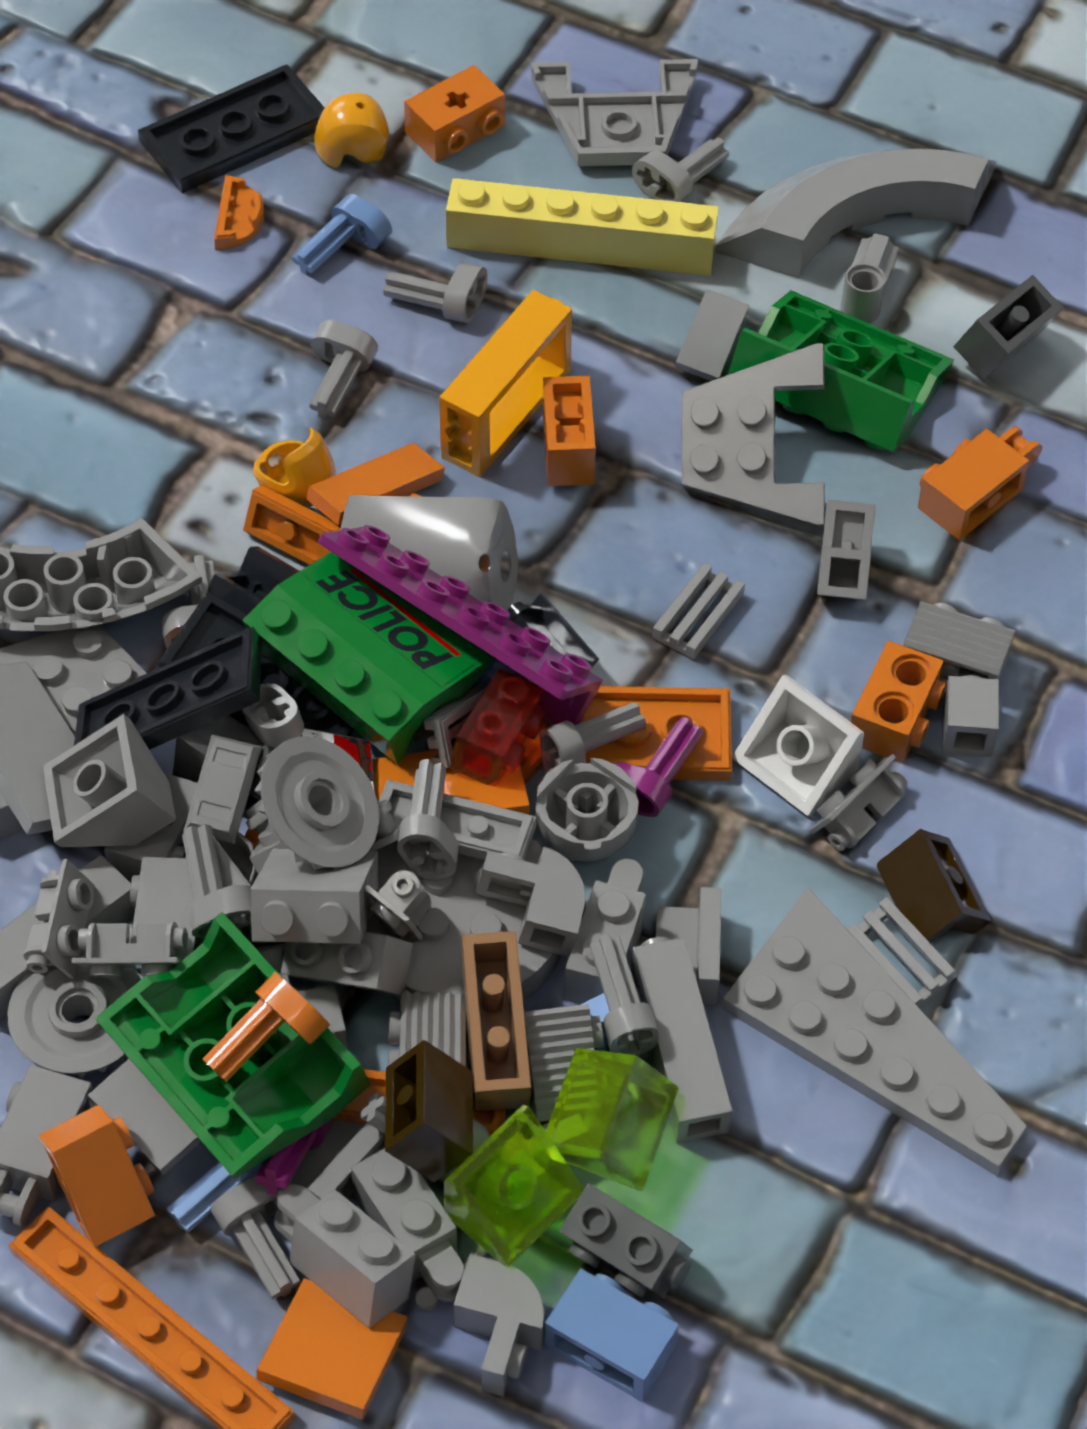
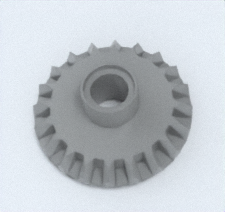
[254,736,379,870]
[7,950,141,1079]

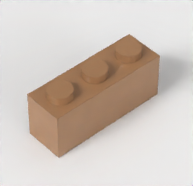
[461,931,531,1111]

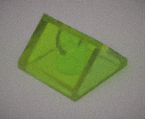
[538,1048,679,1192]
[444,1105,584,1267]

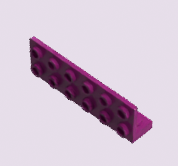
[318,525,603,726]

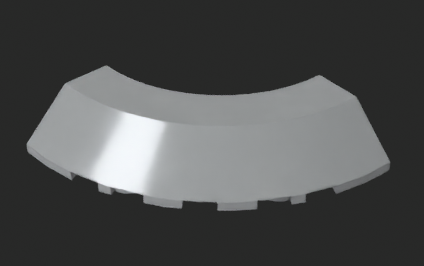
[716,149,996,278]
[0,518,202,631]

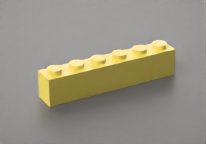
[446,178,719,276]

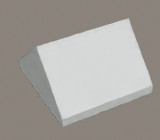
[732,675,864,816]

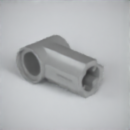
[840,233,899,323]

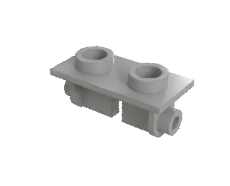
[809,754,908,851]
[24,859,95,978]
[365,870,431,941]
[72,922,188,978]

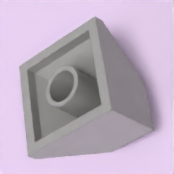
[43,714,176,847]

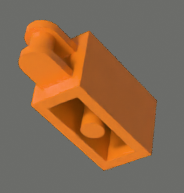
[917,426,1042,541]

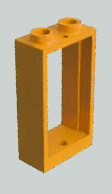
[439,290,572,477]

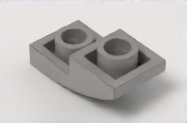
[675,289,749,381]

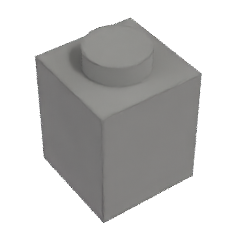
[942,675,999,757]

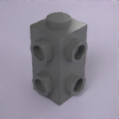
[559,1183,693,1298]

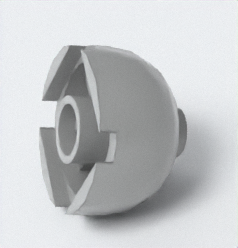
[536,758,639,863]

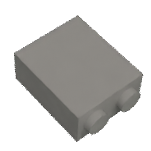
[250,848,378,944]

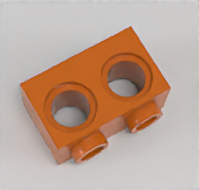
[543,376,596,486]
[851,640,947,763]

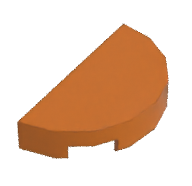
[214,175,265,250]

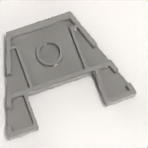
[531,59,698,166]
[682,343,825,528]
[0,624,147,736]

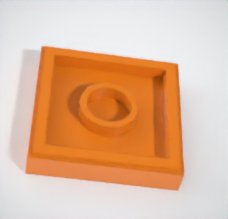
[257,1278,408,1420]

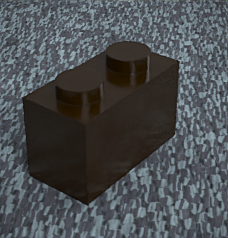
[385,1040,474,1182]

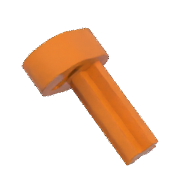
[203,972,330,1082]

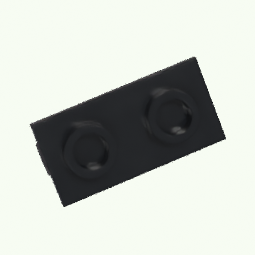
[507,593,599,669]

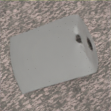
[340,495,519,610]

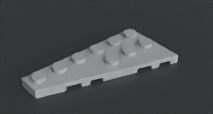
[722,887,1027,1176]

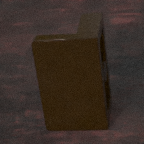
[877,829,991,944]

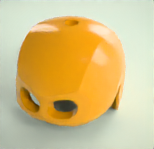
[314,93,389,168]
[253,427,336,508]

